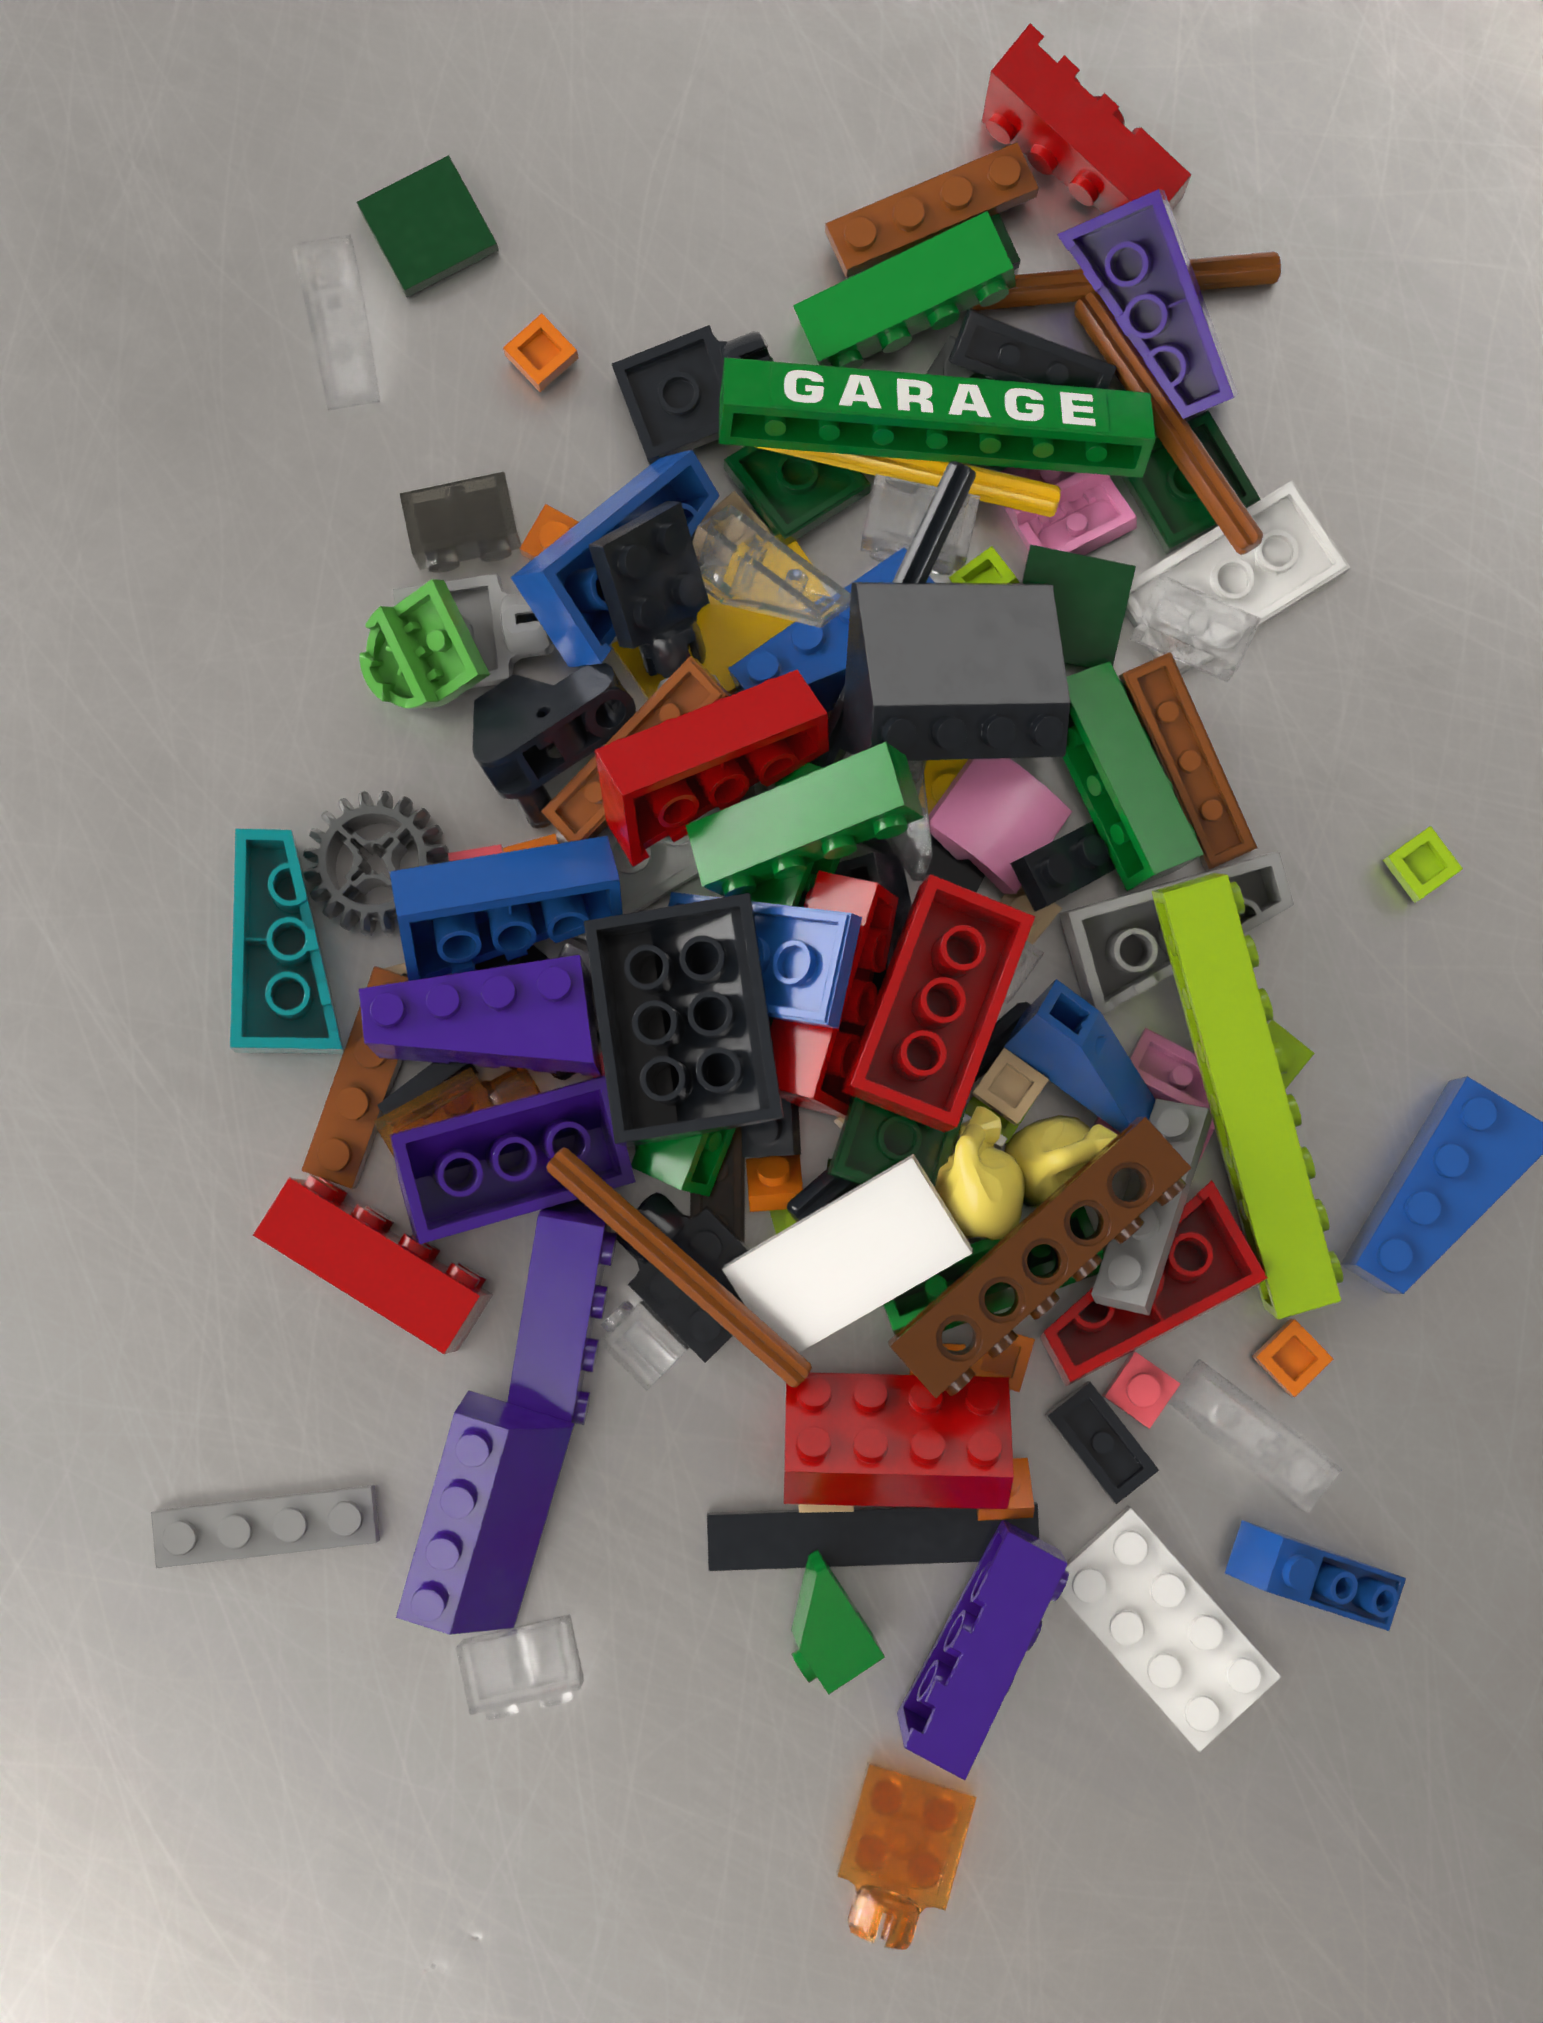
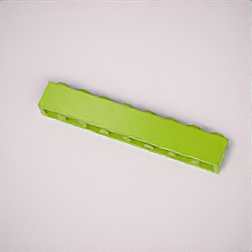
[1151,873,1343,1320]

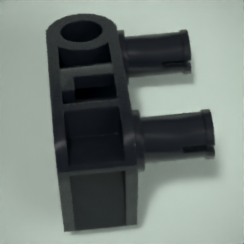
[472,663,636,829]

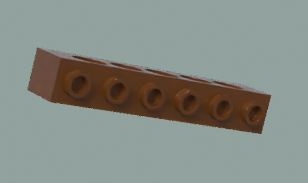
[888,1117,1191,1398]

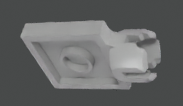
[393,574,555,689]

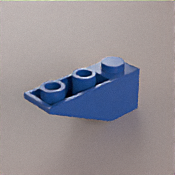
[1004,979,1156,1132]
[1225,1520,1406,1631]

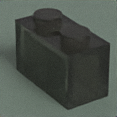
[399,472,522,573]

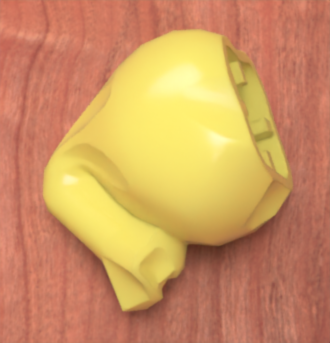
[935,1106,1025,1240]
[1004,1115,1117,1208]

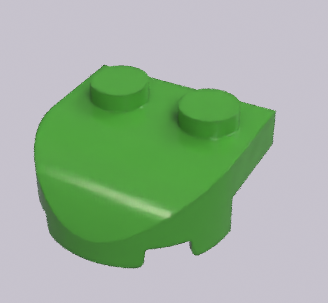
[359,579,490,709]

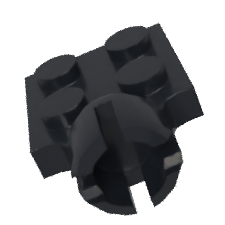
[611,325,773,465]
[589,501,710,678]
[615,1192,751,1363]

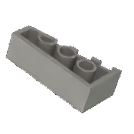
[1059,852,1294,1015]

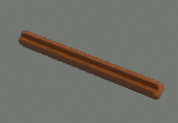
[972,251,1281,311]
[1074,292,1263,555]
[546,1148,812,1388]

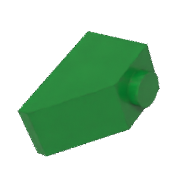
[791,1549,885,1695]

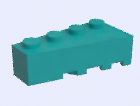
[230,828,344,1054]

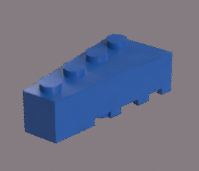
[510,450,720,668]
[728,547,935,712]
[389,836,623,981]
[1340,1076,1543,1294]

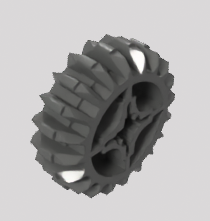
[303,791,450,936]

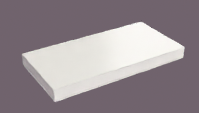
[1125,480,1351,675]
[722,1154,973,1353]

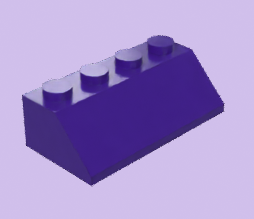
[390,1075,636,1244]
[396,1390,575,1635]

